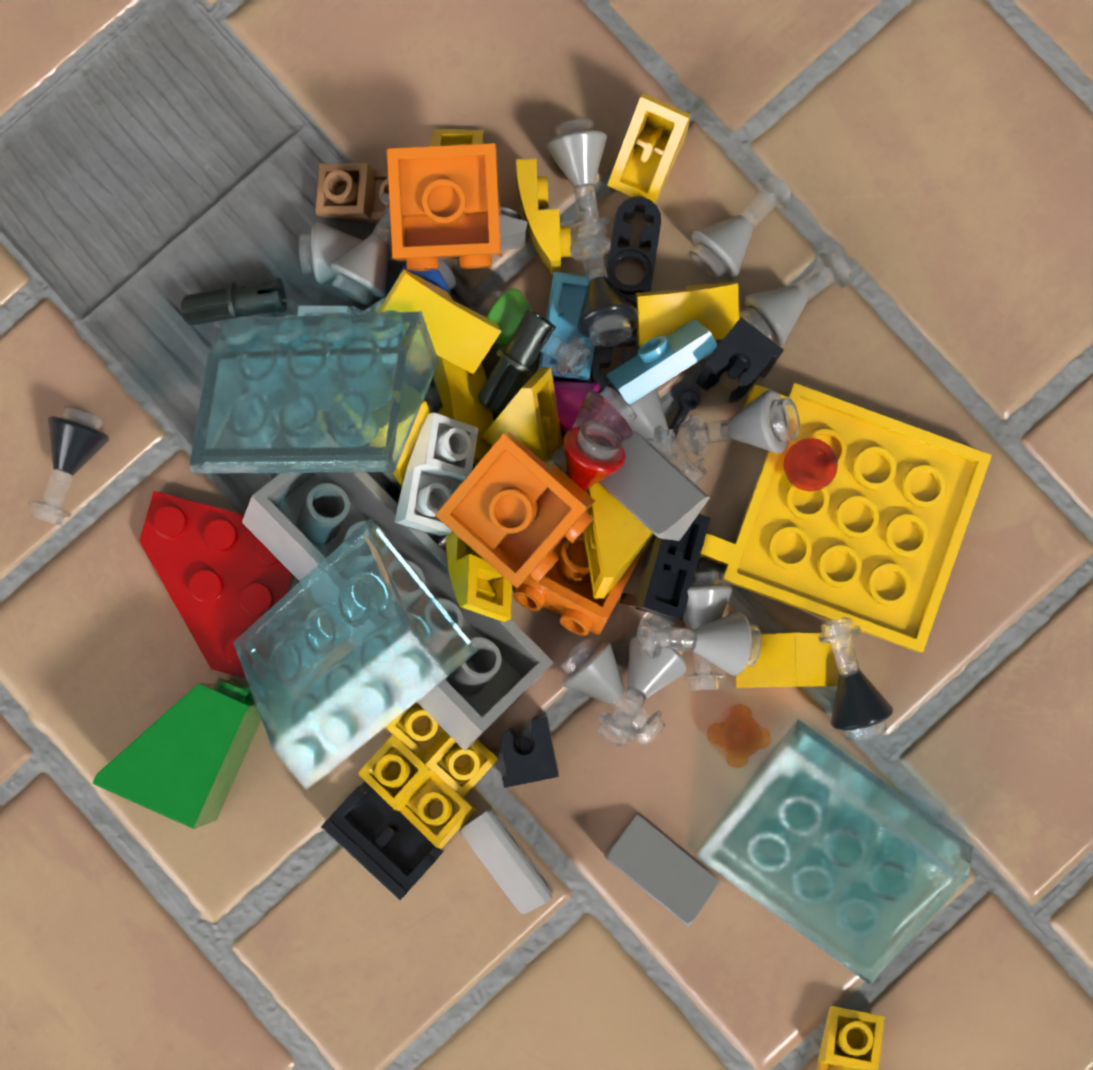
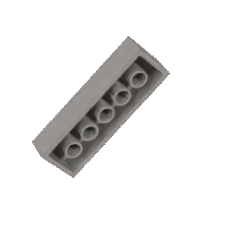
[242,435,554,751]

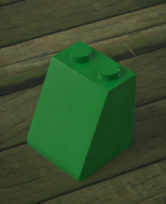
[92,678,268,829]

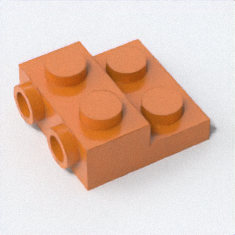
[387,143,503,271]
[435,431,595,588]
[512,532,644,636]

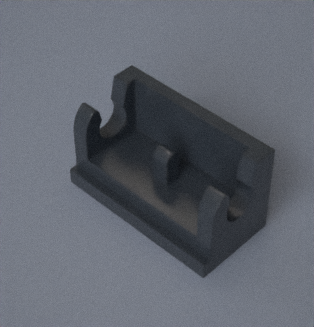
[696,317,784,403]
[619,514,710,620]
[501,715,559,788]
[321,781,444,900]

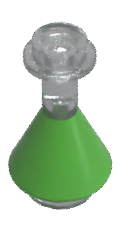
[478,288,590,376]

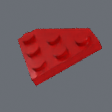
[139,491,295,683]

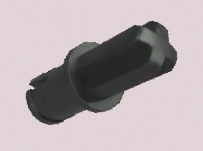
[181,278,287,326]
[478,309,556,413]

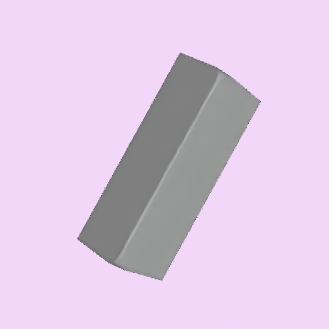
[599,432,710,541]
[461,807,553,914]
[604,813,720,927]

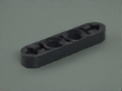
[591,197,661,397]

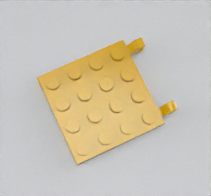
[700,383,992,653]

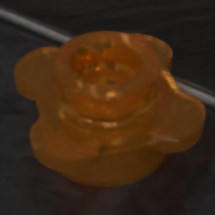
[707,704,771,768]

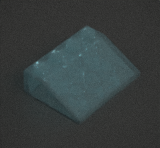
[189,311,439,473]
[233,519,478,790]
[697,719,973,985]

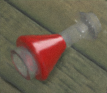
[563,421,626,492]

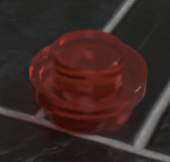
[783,438,838,492]

